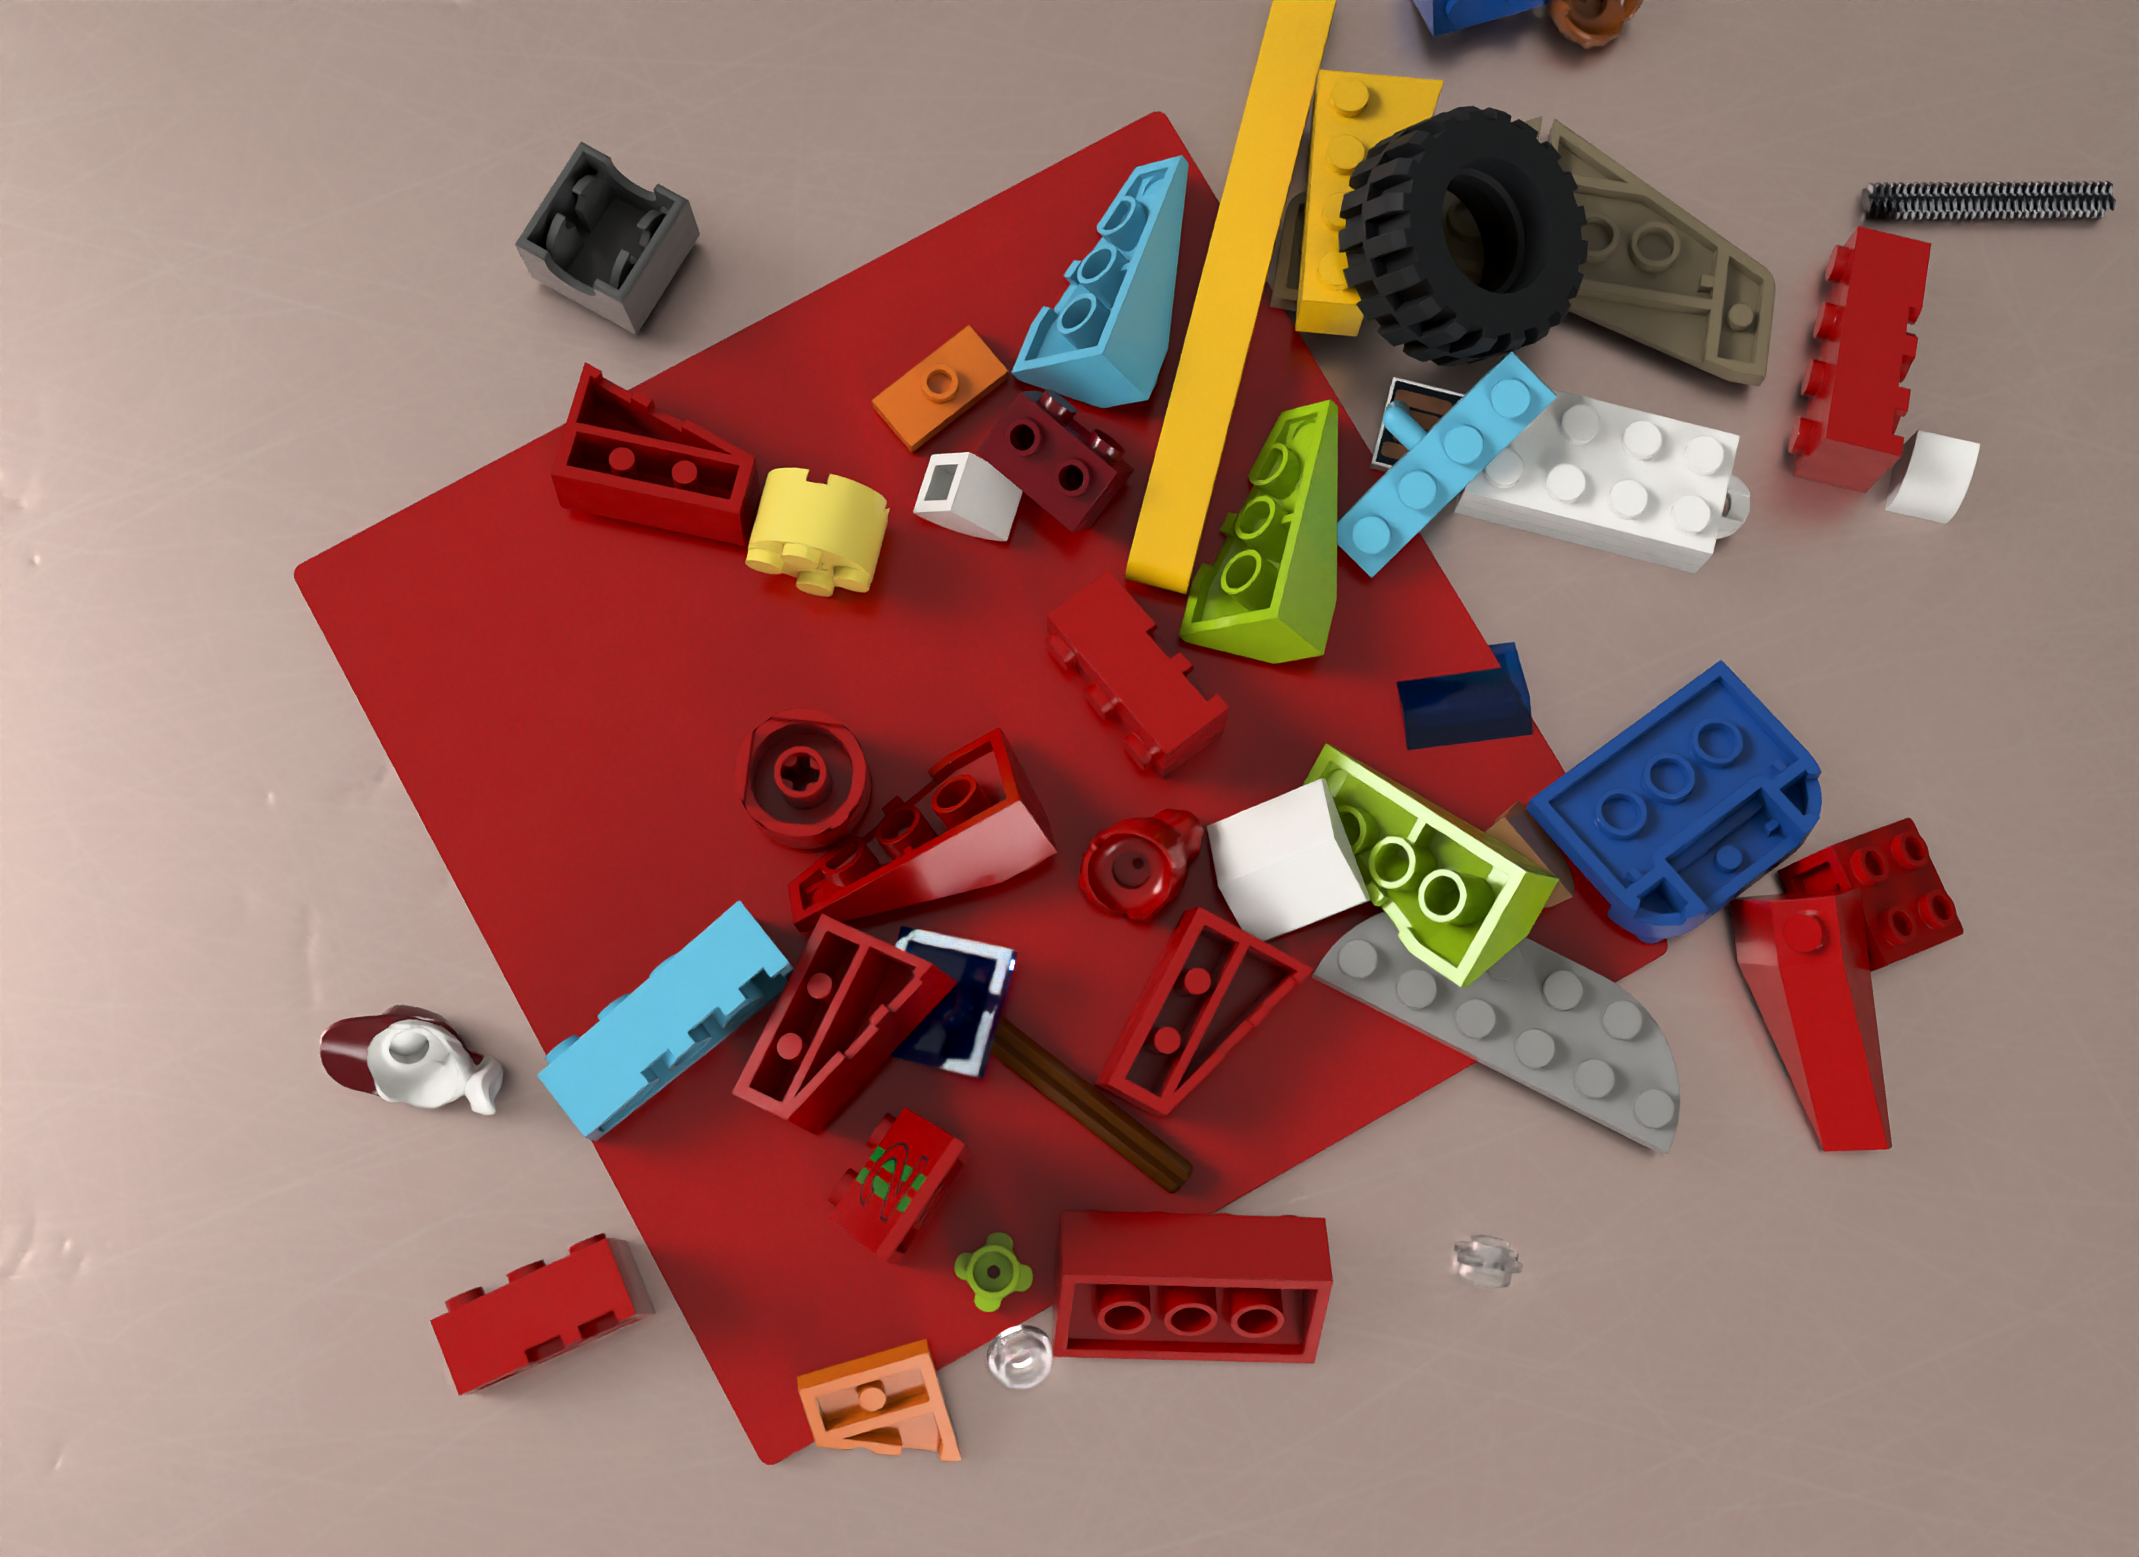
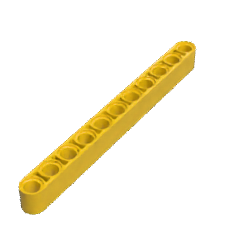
[1125,0,1337,594]

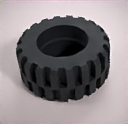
[1338,106,1588,366]

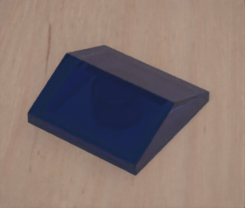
[1396,642,1533,750]
[889,926,1018,1079]

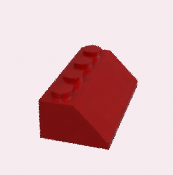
[1052,1209,1333,1363]

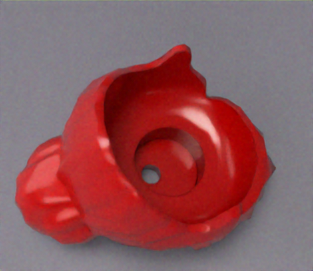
[1077,808,1204,922]

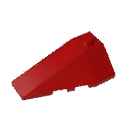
[787,727,1057,933]

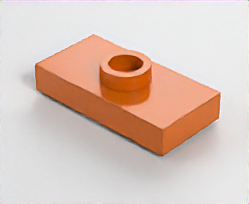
[872,325,1009,453]

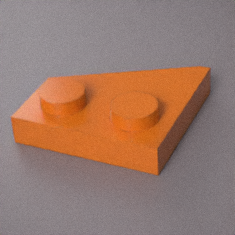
[797,1339,961,1462]

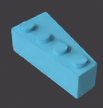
[537,900,794,1141]

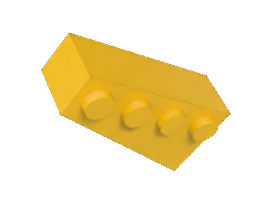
[1295,69,1444,337]

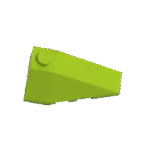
[1179,399,1338,664]
[1303,743,1559,988]

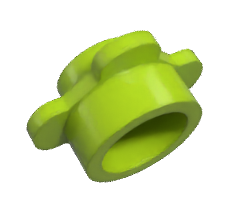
[954,1232,1033,1312]

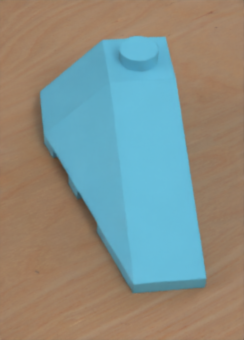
[1011,155,1189,408]

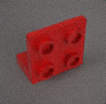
[1777,818,1964,972]

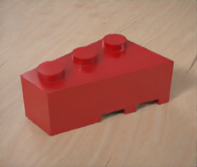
[430,1233,656,1396]

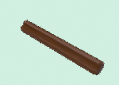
[973,1011,1193,1193]

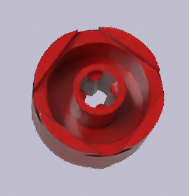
[734,707,871,849]

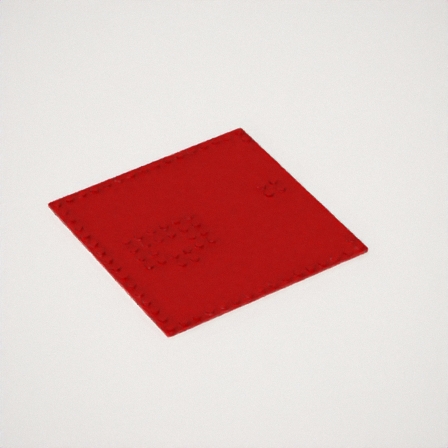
[294,111,1668,1465]

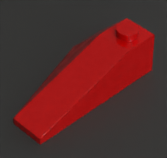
[1730,888,1892,1151]

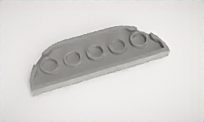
[1312,912,1680,1155]

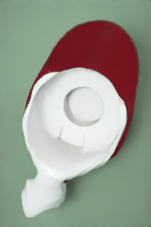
[319,1005,503,1116]

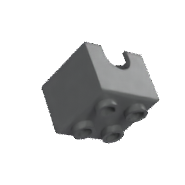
[515,142,700,335]

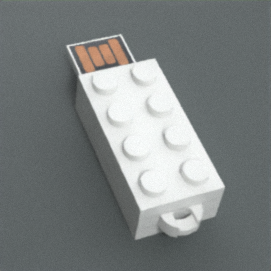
[1370,377,1751,574]

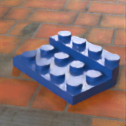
[1526,660,1822,943]

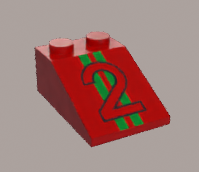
[828,1107,973,1265]

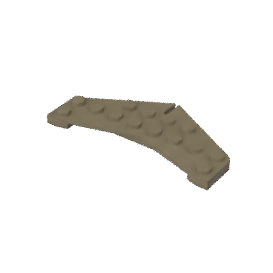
[1270,116,1776,386]

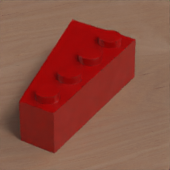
[1788,226,1931,493]

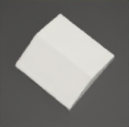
[1207,778,1371,942]

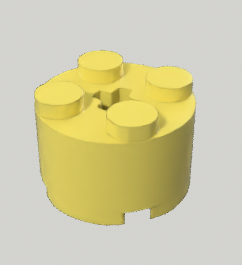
[745,468,890,597]

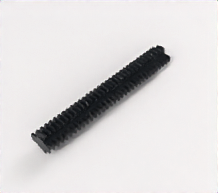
[1861,181,2116,219]

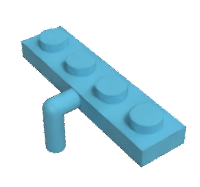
[1337,351,1557,578]

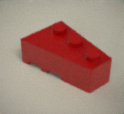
[550,362,760,546]
[1044,570,1230,779]
[1095,907,1314,1116]
[732,914,958,1135]

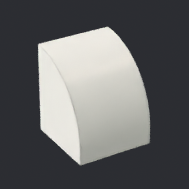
[1885,430,1980,524]
[913,452,1023,541]

